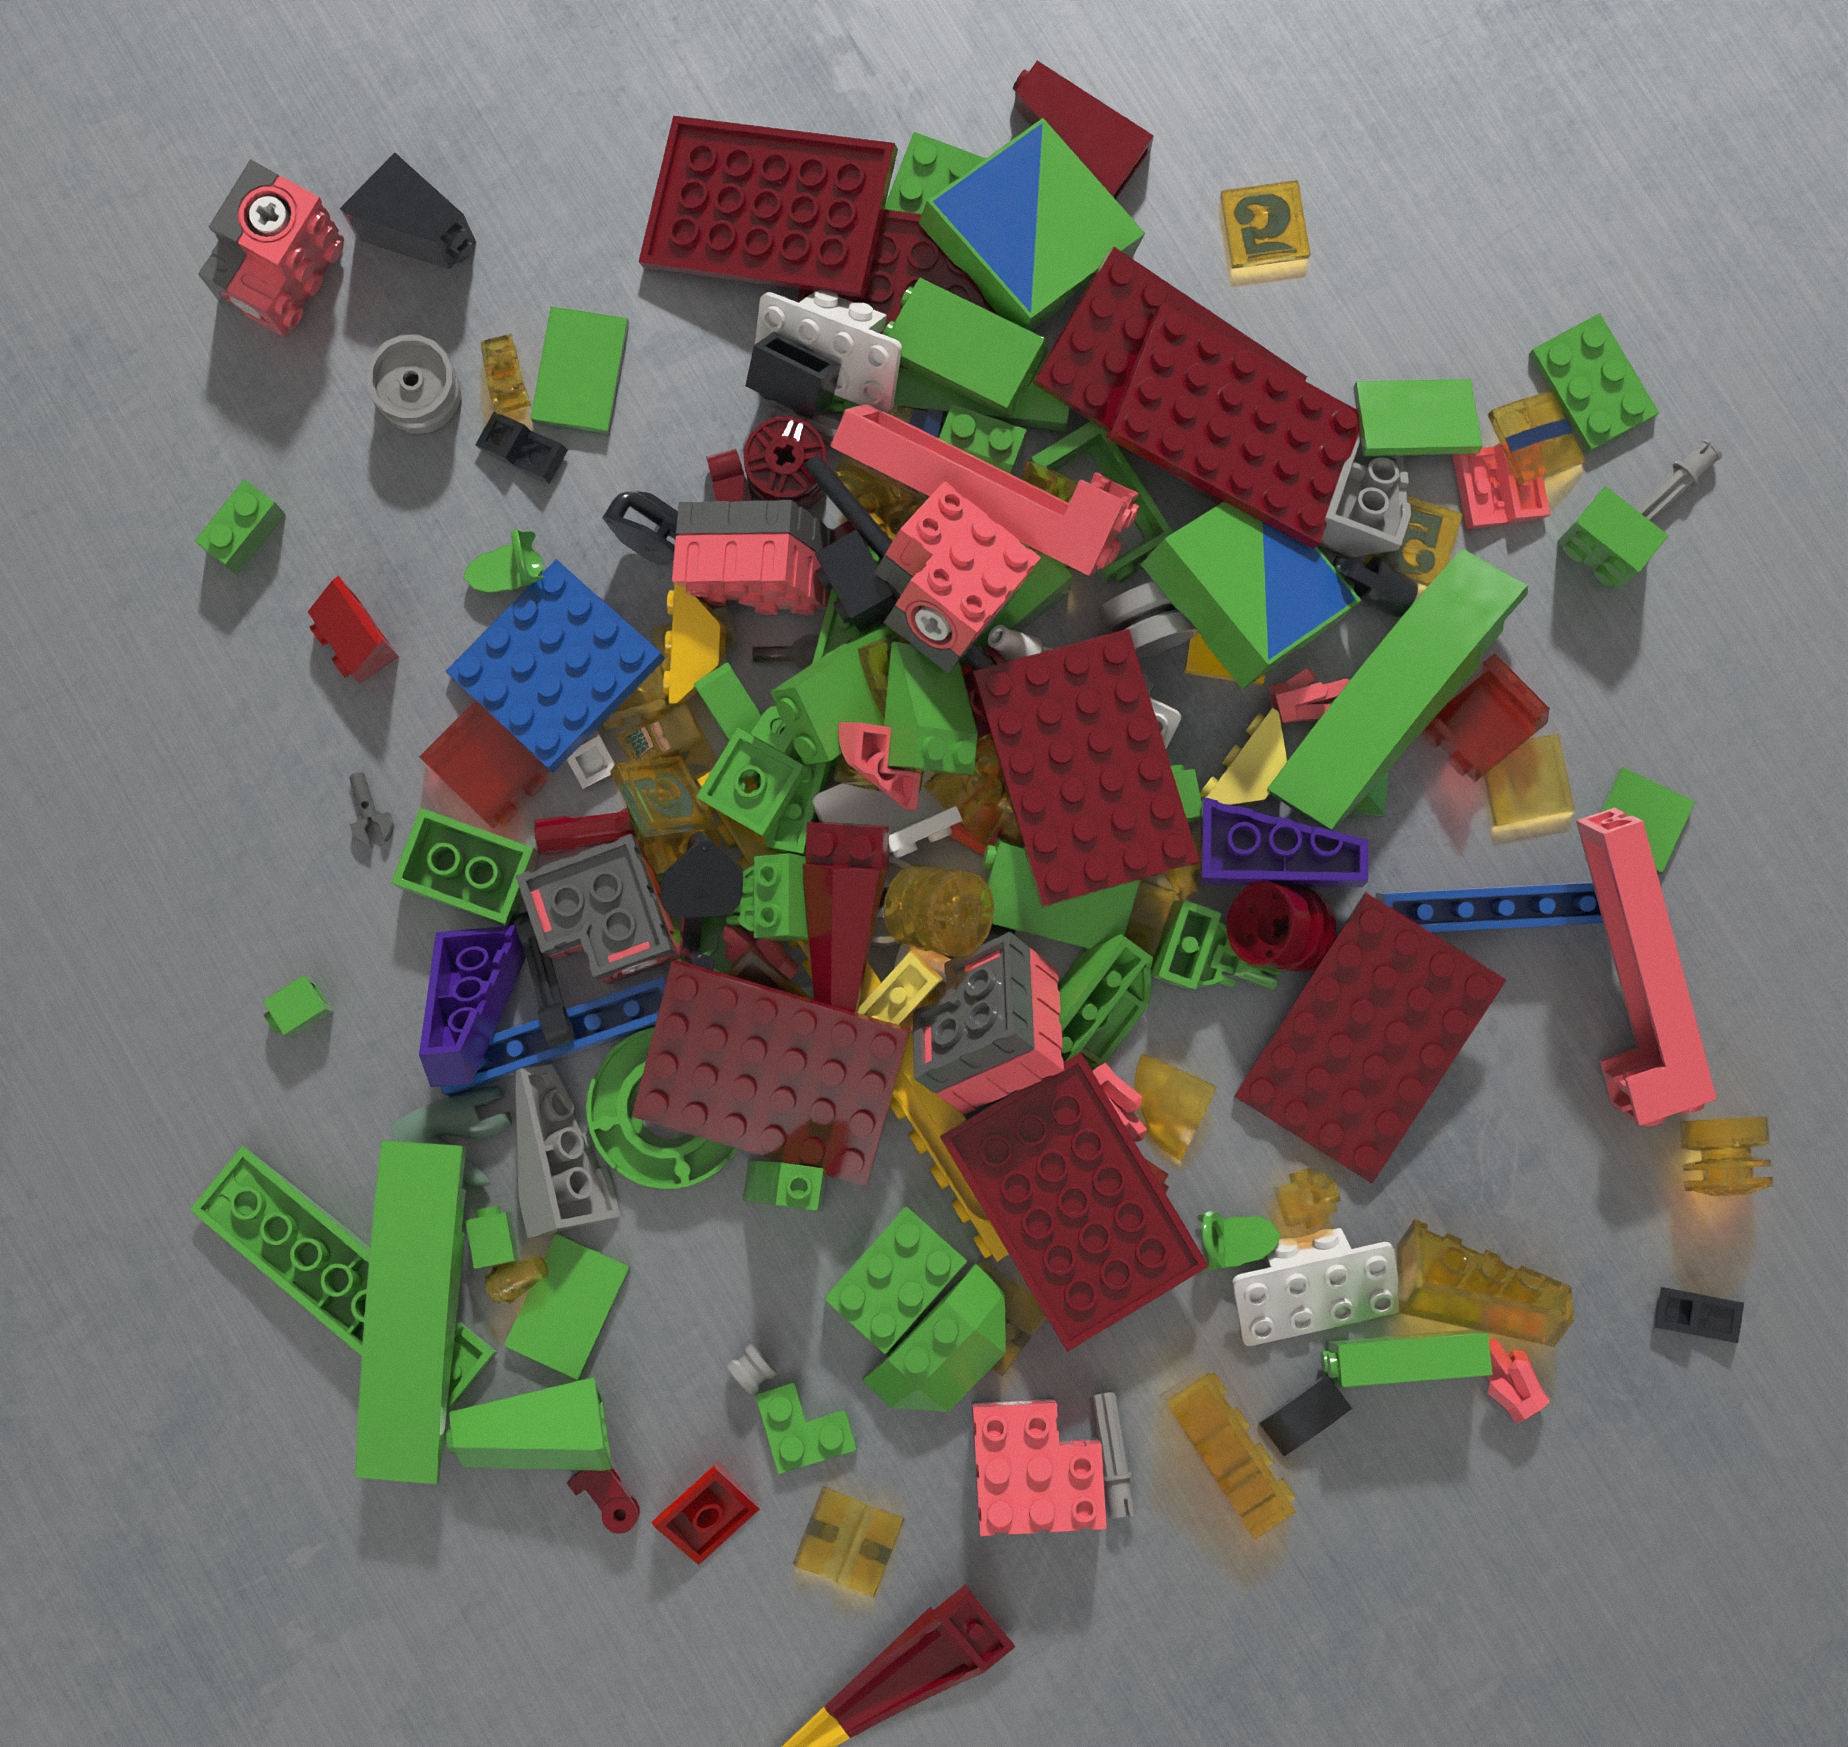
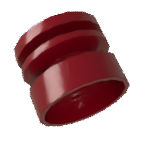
[744,416,828,510]
[1226,881,1336,972]

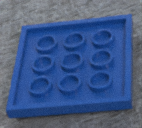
[445,559,666,773]

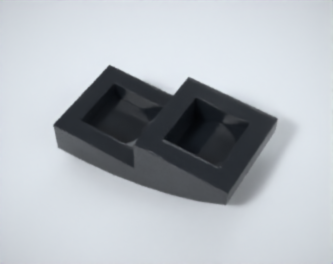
[475,412,568,484]
[1655,1287,1744,1343]
[1258,1375,1353,1456]

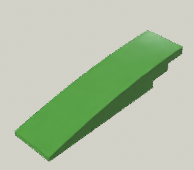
[1267,548,1528,831]
[355,1140,466,1484]
[189,1146,498,1416]

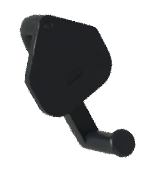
[602,491,679,564]
[661,831,743,971]

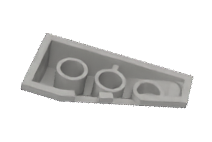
[1318,431,1411,557]
[515,1064,620,1238]

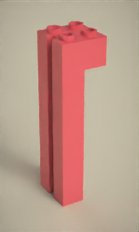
[830,404,1140,576]
[1576,808,1717,1127]

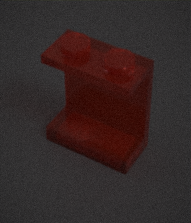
[1421,653,1550,782]
[419,700,549,829]

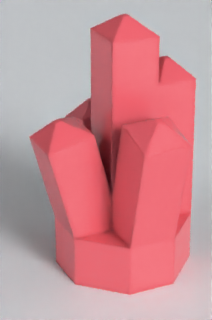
[1269,668,1349,726]
[722,924,800,979]
[1093,1063,1147,1142]
[1486,1339,1550,1423]

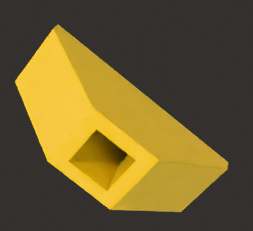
[663,583,727,704]

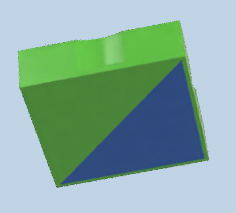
[919,118,1145,331]
[1140,502,1361,689]

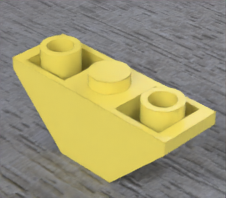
[1200,708,1287,808]

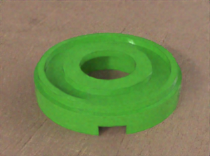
[586,1027,739,1189]

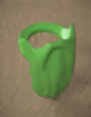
[463,529,545,593]
[1197,1211,1281,1271]

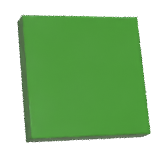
[1599,767,1695,874]

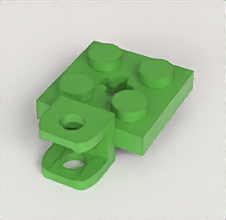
[696,706,808,839]

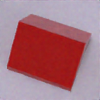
[651,1461,760,1565]

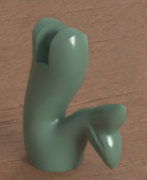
[392,1086,512,1187]

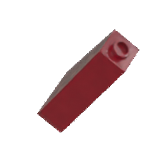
[1013,60,1154,200]

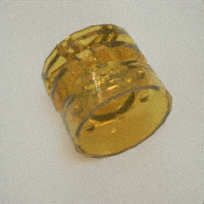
[884,864,994,957]
[1679,1117,1774,1196]

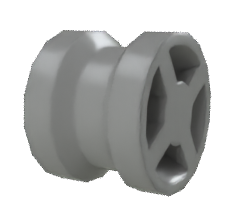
[726,1344,778,1396]

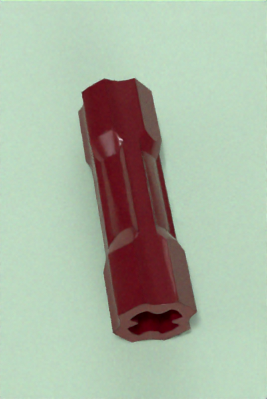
[534,805,659,855]

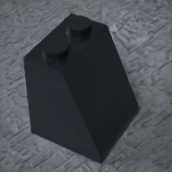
[340,152,476,269]

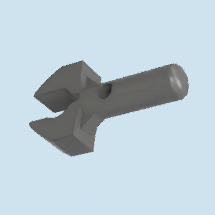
[349,772,394,847]

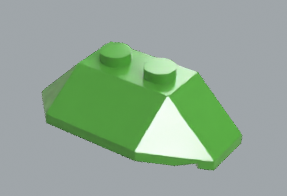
[1057,934,1153,1071]
[862,1263,1006,1412]

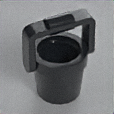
[1332,556,1418,618]

